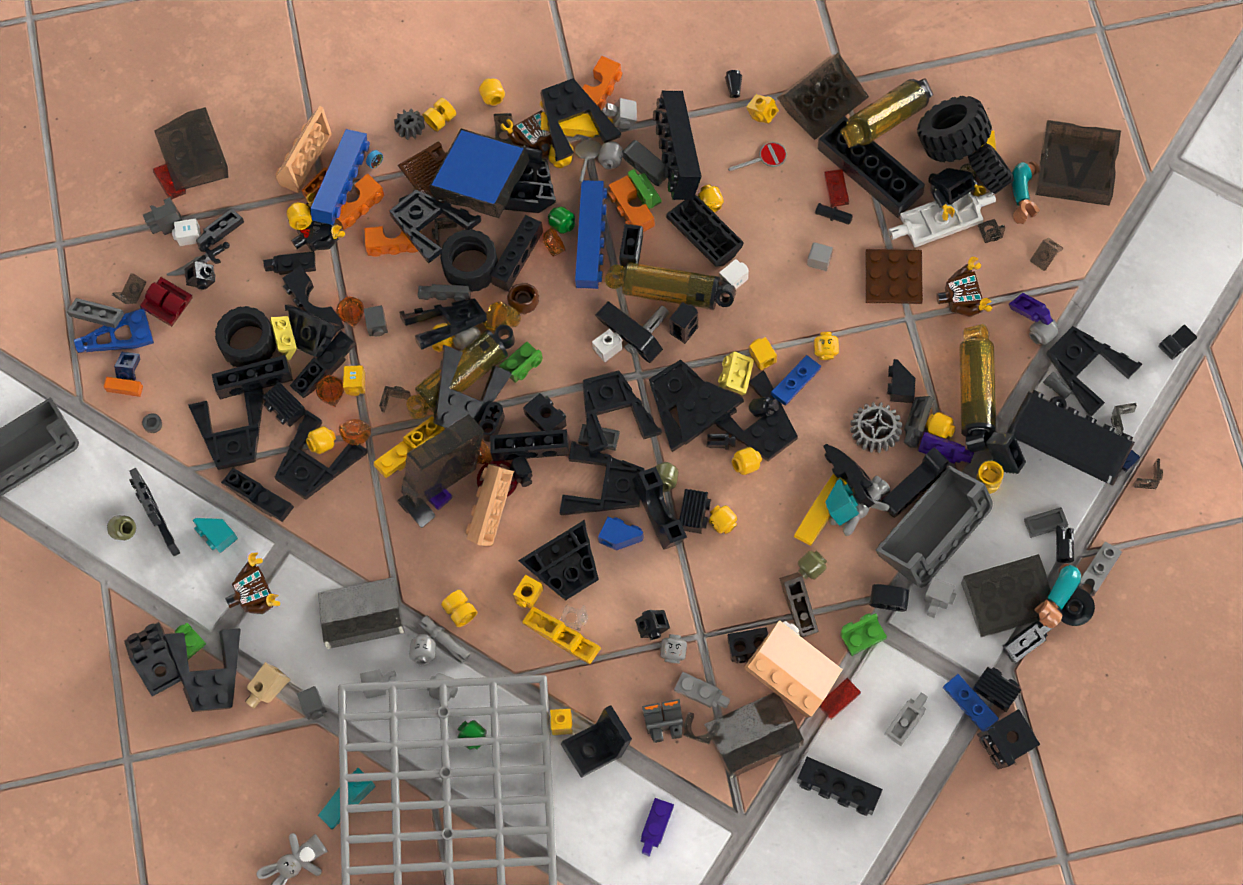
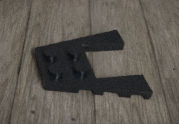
[540,78,621,161]
[389,190,481,263]
[399,298,487,350]
[1046,326,1142,417]
[433,345,511,437]
[649,360,737,452]
[582,370,662,454]
[715,370,798,461]
[188,389,264,470]
[275,410,368,500]
[560,441,645,515]
[129,468,180,556]
[163,628,241,712]

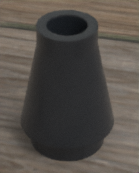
[725,70,742,98]

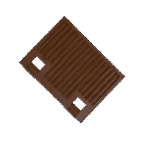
[398,141,464,203]

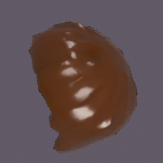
[507,283,539,314]

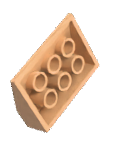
[276,106,332,193]
[466,464,514,546]
[744,620,843,717]

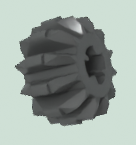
[394,109,425,140]

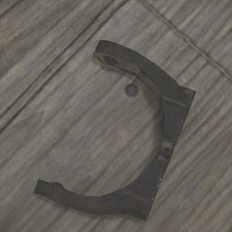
[683,712,721,745]

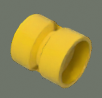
[422,98,457,132]
[976,461,1004,494]
[441,590,478,627]

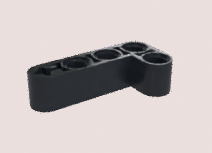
[595,301,663,363]
[881,448,949,518]

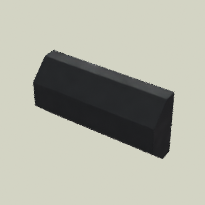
[666,195,744,267]

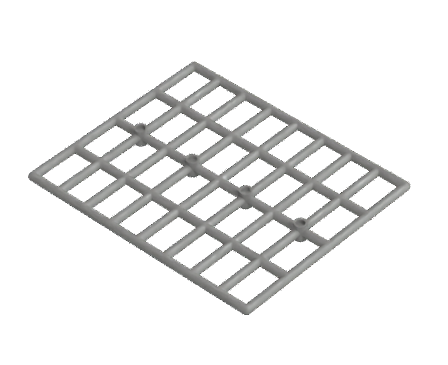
[338,675,557,885]

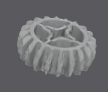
[850,402,902,453]

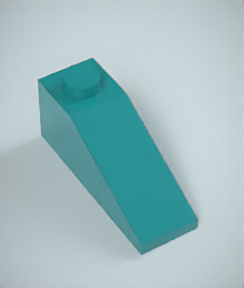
[318,768,376,830]

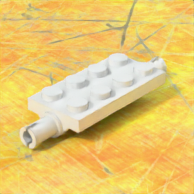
[888,192,996,248]

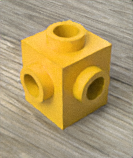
[746,94,779,124]

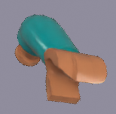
[1011,161,1040,224]
[1034,564,1081,628]

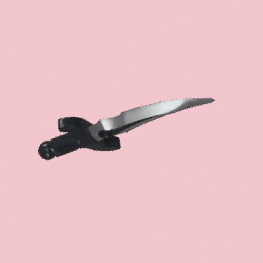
[167,242,230,276]

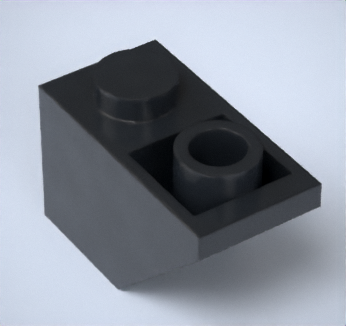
[887,359,916,403]

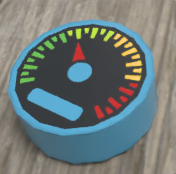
[366,150,383,169]

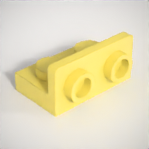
[270,316,297,360]
[718,351,754,395]

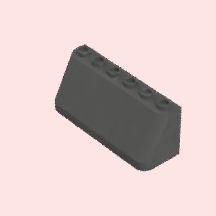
[0,397,79,497]
[876,466,993,588]

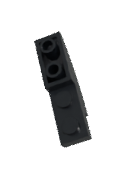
[290,331,356,398]
[823,444,875,508]
[221,468,294,522]

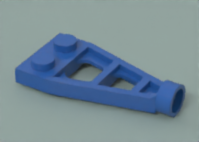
[74,309,154,353]

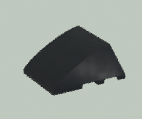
[495,157,556,213]
[518,520,599,601]

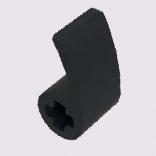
[1158,325,1197,360]
[397,488,435,528]

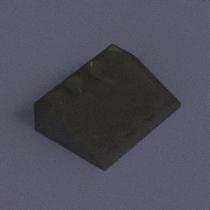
[777,52,869,140]
[154,107,229,192]
[961,554,1051,638]
[318,577,405,649]
[704,693,804,779]

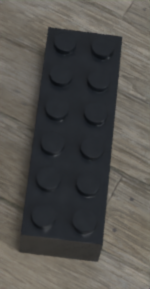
[653,90,702,200]
[818,116,925,218]

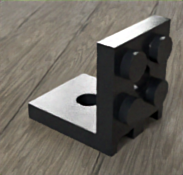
[124,622,181,697]
[561,705,632,778]
[977,709,1040,769]

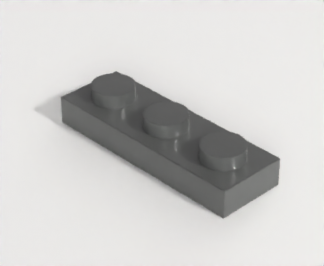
[67,298,125,328]

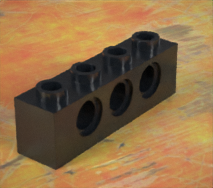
[490,215,543,292]
[212,355,293,400]
[490,429,569,461]
[797,756,883,816]

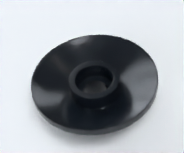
[1057,588,1095,626]

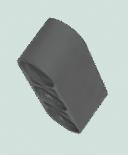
[622,140,667,186]

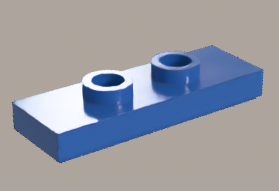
[771,355,821,406]
[943,674,999,731]

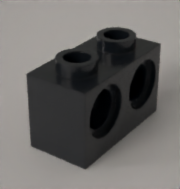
[669,302,698,344]
[727,627,768,663]

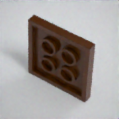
[865,249,923,304]

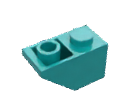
[825,479,859,526]
[193,518,238,553]

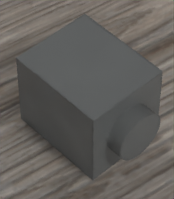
[364,305,388,337]
[297,686,327,720]

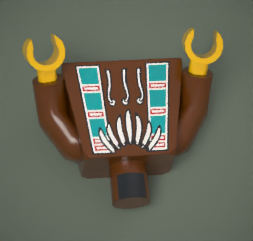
[500,101,552,156]
[936,257,992,317]
[225,552,280,614]

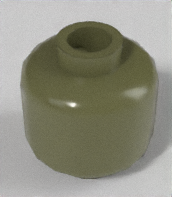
[655,462,679,492]
[107,515,136,541]
[798,550,827,580]

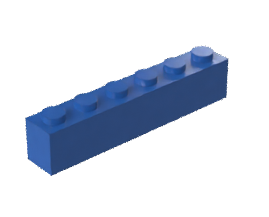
[311,129,370,225]
[575,180,608,289]

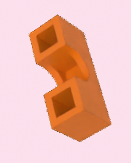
[582,56,622,110]
[335,173,385,230]
[607,175,655,232]
[364,226,422,257]

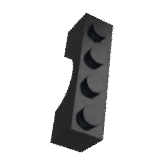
[282,266,344,331]
[632,467,687,550]

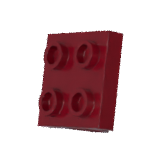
[140,277,193,327]

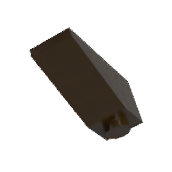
[779,572,819,637]

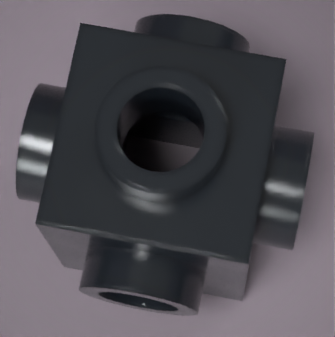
[185,261,216,290]
[635,610,670,640]

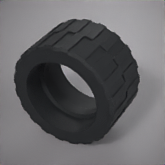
[440,229,498,292]
[215,306,276,367]

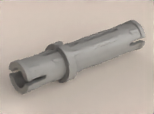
[625,305,670,354]
[419,615,471,663]

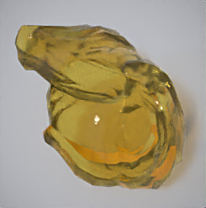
[483,301,521,332]

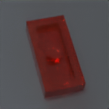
[153,162,186,199]
[824,169,849,207]
[819,678,861,720]

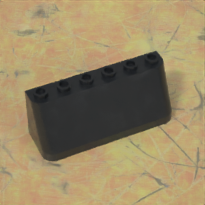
[1007,390,1135,486]

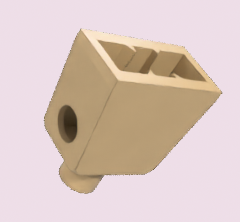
[245,662,291,709]

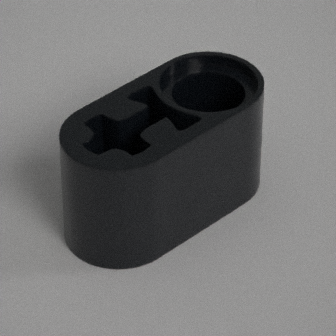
[479,402,505,442]
[869,584,910,612]

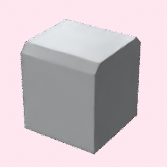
[807,242,833,271]

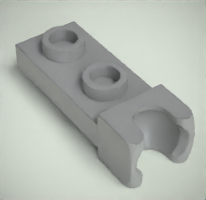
[1078,541,1122,596]

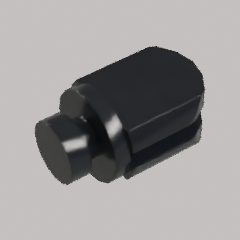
[749,397,779,418]
[706,433,736,450]
[510,457,533,487]

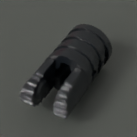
[1056,525,1074,563]

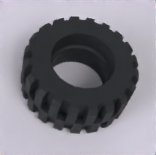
[917,96,992,163]

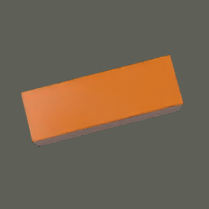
[302,167,328,200]
[104,377,143,397]

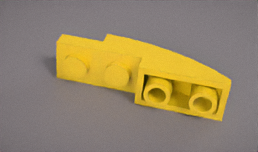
[373,416,445,478]

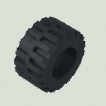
[968,143,1014,194]

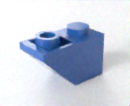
[598,517,644,551]

